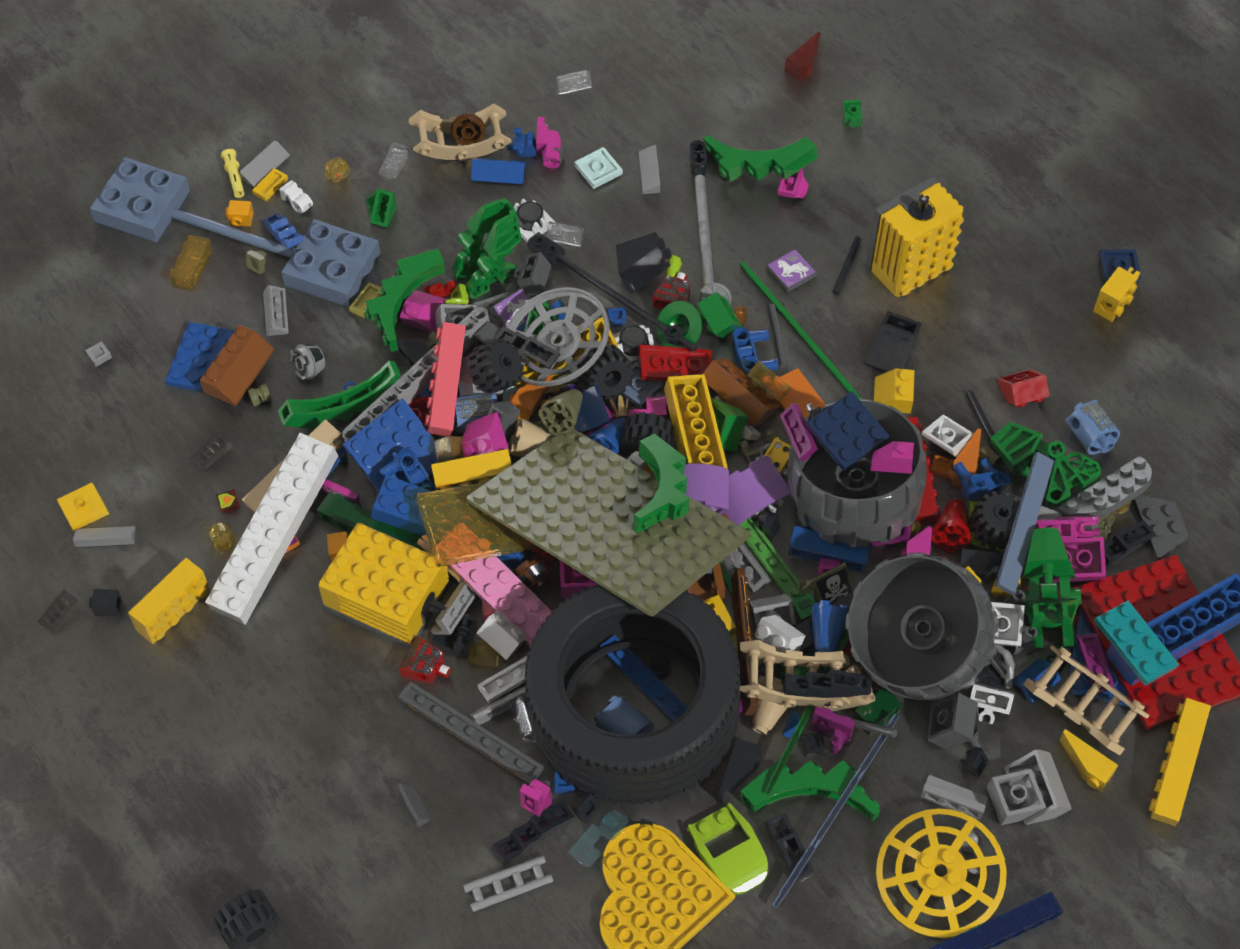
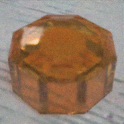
[734,305,747,323]

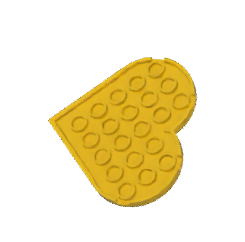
[600,823,736,949]

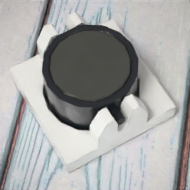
[514,199,556,243]
[613,325,654,364]

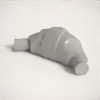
[991,644,1015,688]

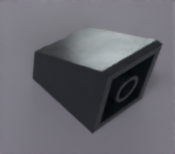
[616,232,672,293]

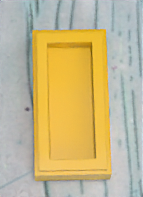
[252,168,288,202]

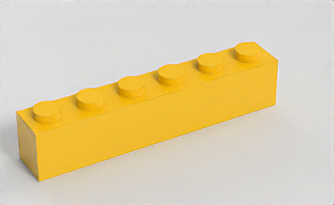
[1149,698,1211,826]

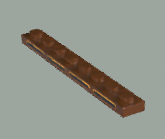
[731,568,761,716]

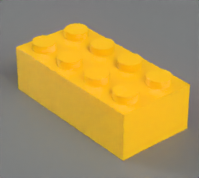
[431,449,511,496]
[128,558,210,644]

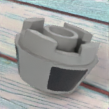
[290,344,325,380]

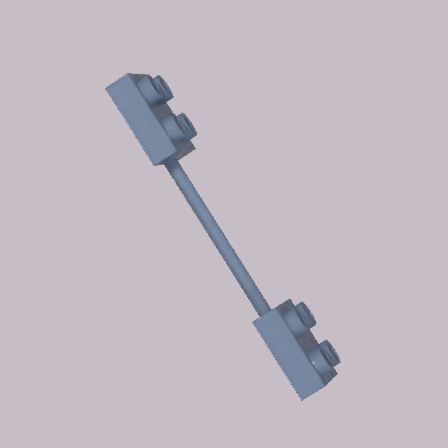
[90,157,381,307]

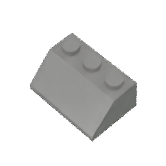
[1004,749,1072,825]

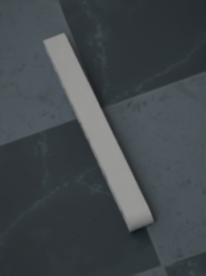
[343,307,490,442]

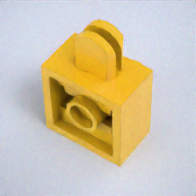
[1093,267,1140,322]

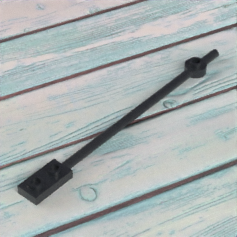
[527,232,697,352]

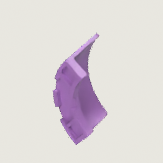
[724,455,790,525]
[652,464,729,515]

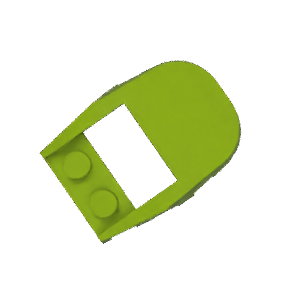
[687,803,769,895]

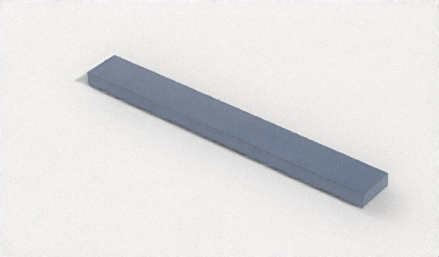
[995,452,1054,595]

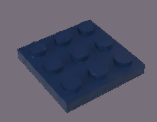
[805,391,890,471]

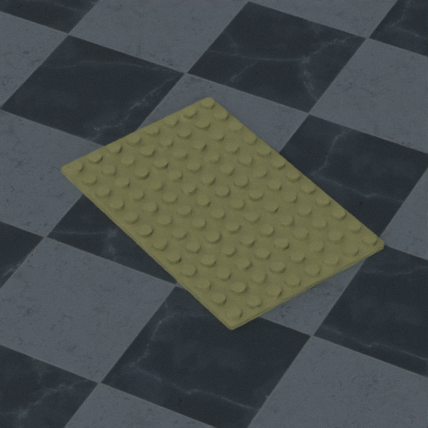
[467,429,751,616]

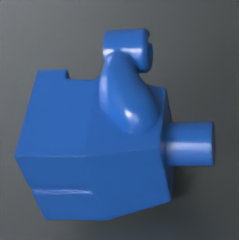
[507,127,537,157]

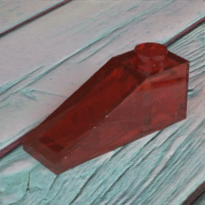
[784,32,821,81]

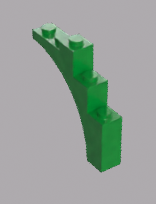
[703,134,818,182]
[364,248,445,352]
[278,361,401,430]
[633,434,690,533]
[739,760,880,823]

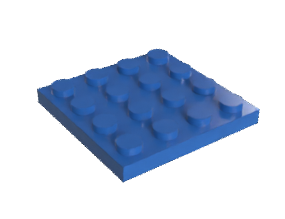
[165,322,235,392]
[342,398,449,492]

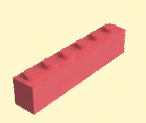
[425,322,466,437]

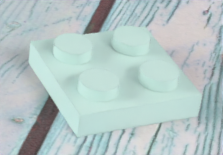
[574,147,623,189]

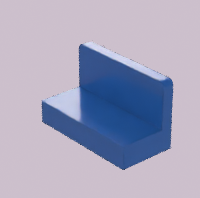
[1012,659,1061,703]

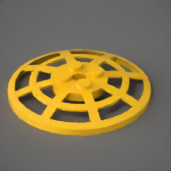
[876,808,1007,939]

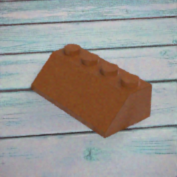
[200,325,274,406]
[703,358,780,426]

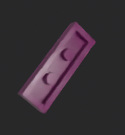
[780,403,817,461]
[1076,633,1115,693]

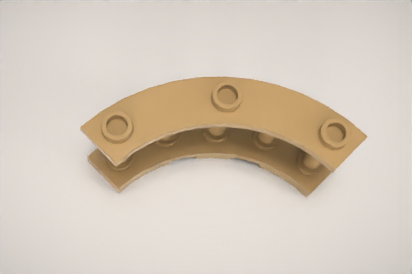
[409,103,512,160]
[740,640,850,709]
[1023,645,1150,755]

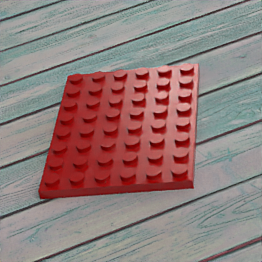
[1074,555,1240,730]

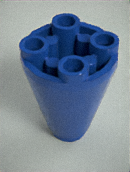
[588,417,626,456]
[811,600,850,652]

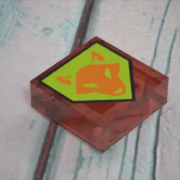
[216,489,240,514]

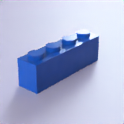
[788,526,871,574]

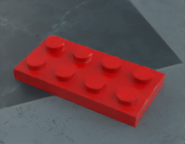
[638,344,712,382]

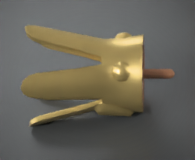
[609,395,628,420]

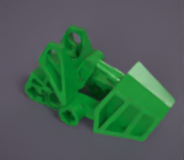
[451,198,522,299]
[990,422,1101,512]
[1020,527,1082,648]

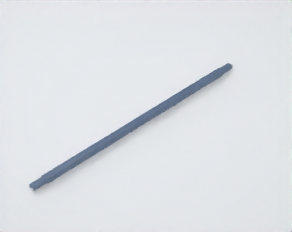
[772,714,900,908]

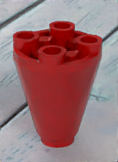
[931,499,971,553]

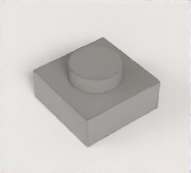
[85,341,112,367]

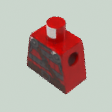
[653,272,691,310]
[399,636,451,684]

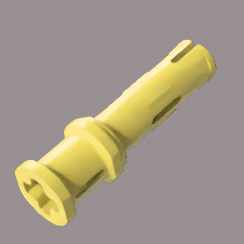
[221,149,244,198]

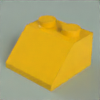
[874,368,915,414]

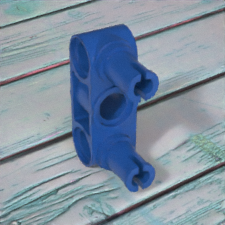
[732,327,778,381]
[379,448,437,493]
[952,458,1012,501]

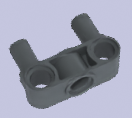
[996,590,1038,655]

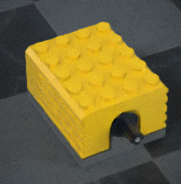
[866,176,964,297]
[319,523,450,648]

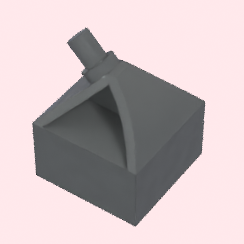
[926,693,982,749]

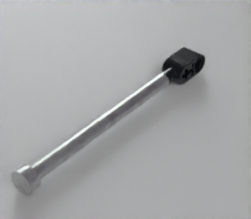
[690,140,714,290]

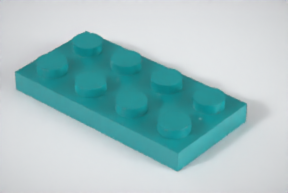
[1094,600,1179,686]

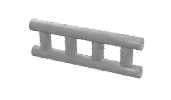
[463,855,553,912]

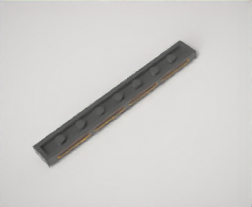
[398,681,544,784]

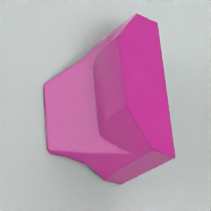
[778,168,809,199]

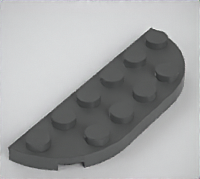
[1058,456,1152,517]

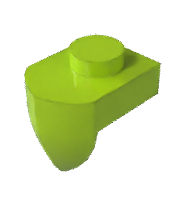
[445,284,469,305]

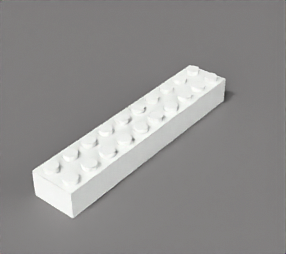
[205,433,338,625]

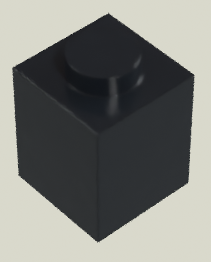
[89,589,122,616]

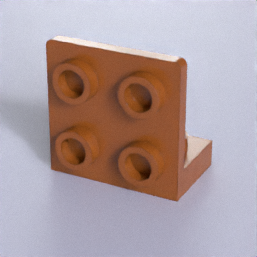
[686,563,725,601]

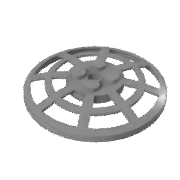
[506,287,609,387]

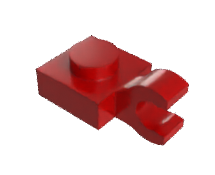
[423,280,456,299]

